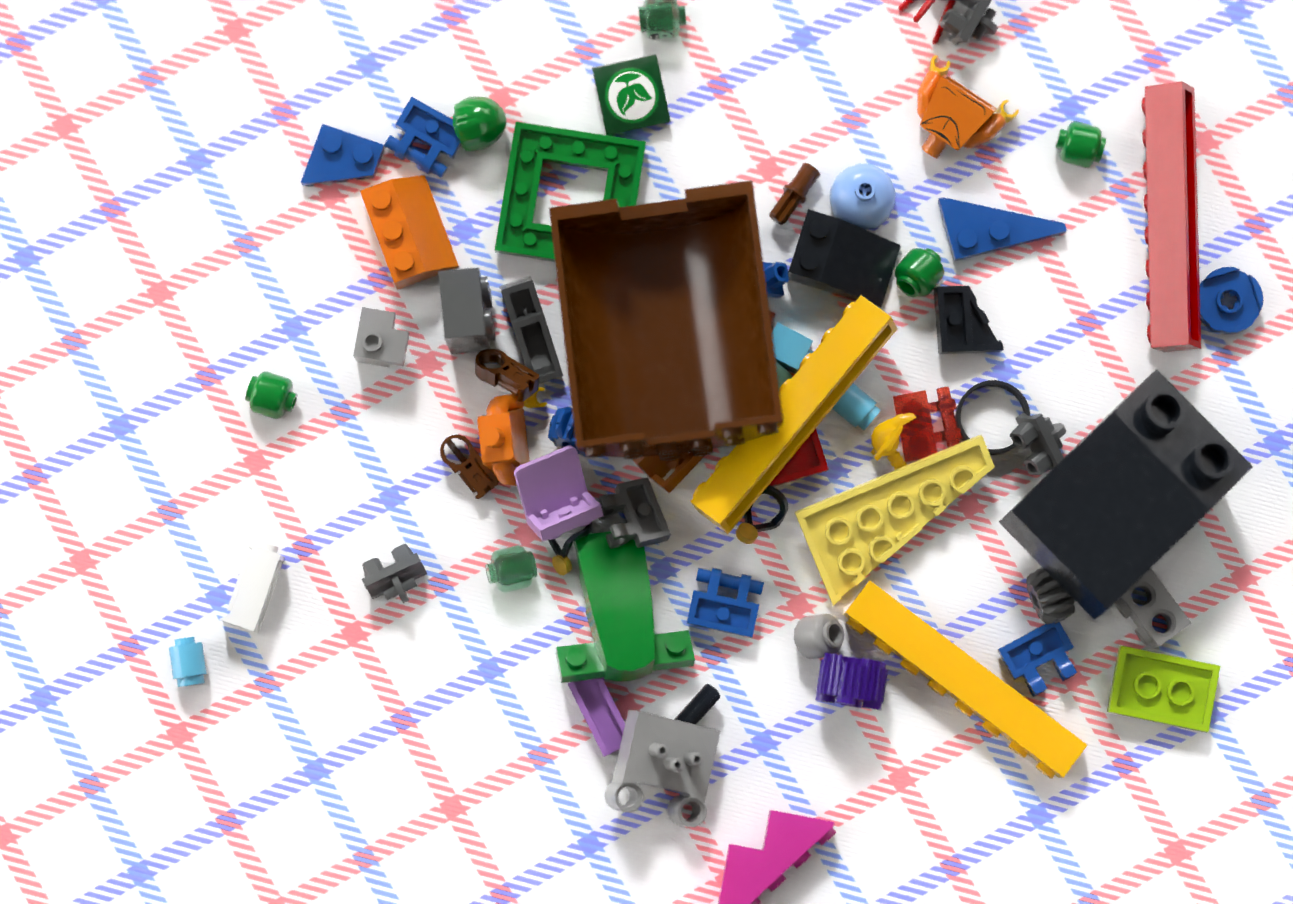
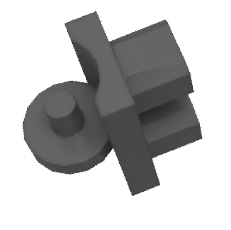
[939,0,998,45]
[1010,413,1066,475]
[362,544,427,603]

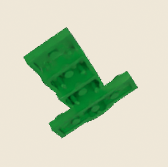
[555,531,695,683]

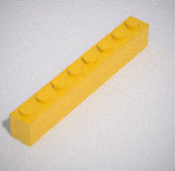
[690,295,898,534]
[843,580,1087,779]

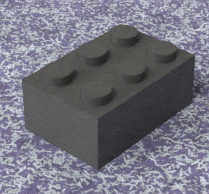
[438,267,496,354]

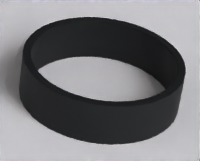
[955,380,1031,455]

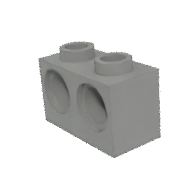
[1115,569,1191,649]

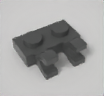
[598,477,671,549]

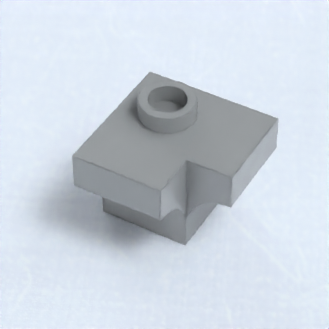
[353,307,410,367]

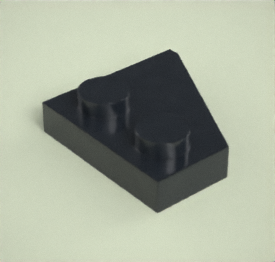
[933,286,1004,354]

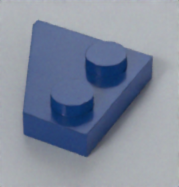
[301,124,385,187]

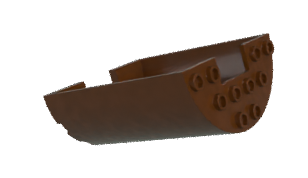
[549,180,783,461]

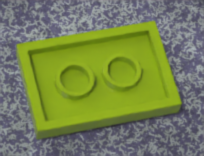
[1107,645,1221,733]

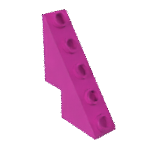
[718,810,836,904]

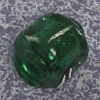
[638,0,686,40]

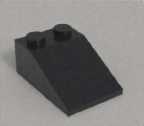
[788,209,901,308]

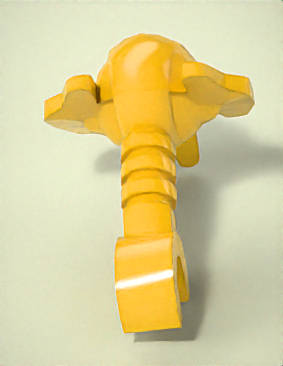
[870,413,916,470]

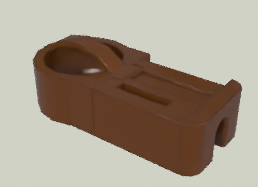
[475,348,539,402]
[440,434,499,499]

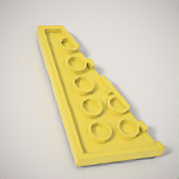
[794,435,995,606]

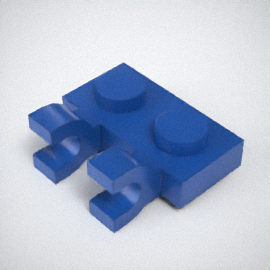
[997,622,1077,697]

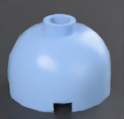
[830,163,896,230]

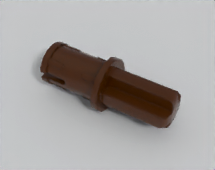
[769,163,821,225]

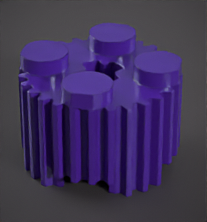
[815,653,888,711]

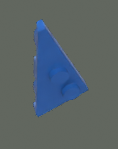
[937,197,1067,261]

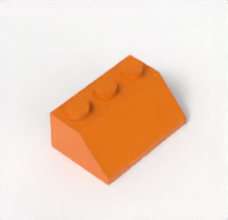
[360,175,459,290]

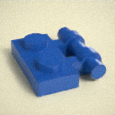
[384,96,461,178]
[686,567,764,638]

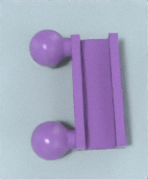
[568,678,625,757]

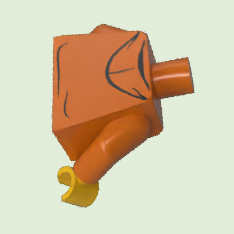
[917,56,1019,159]

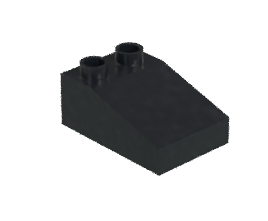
[999,369,1253,620]

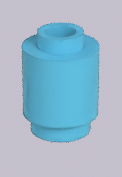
[832,383,881,431]
[169,637,207,687]

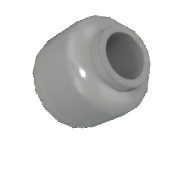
[794,613,845,659]

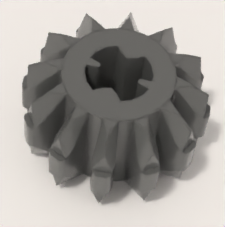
[1026,567,1075,624]

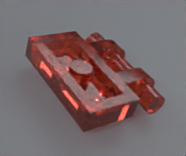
[893,387,962,463]

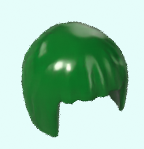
[453,96,507,152]

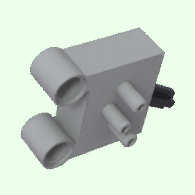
[605,684,721,827]

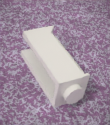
[218,541,285,633]

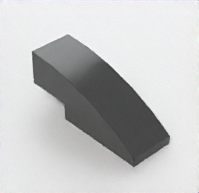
[499,276,563,384]

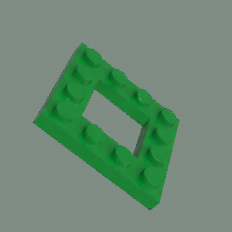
[494,122,646,262]

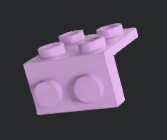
[514,445,603,541]

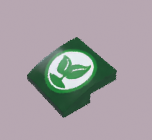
[592,54,671,135]

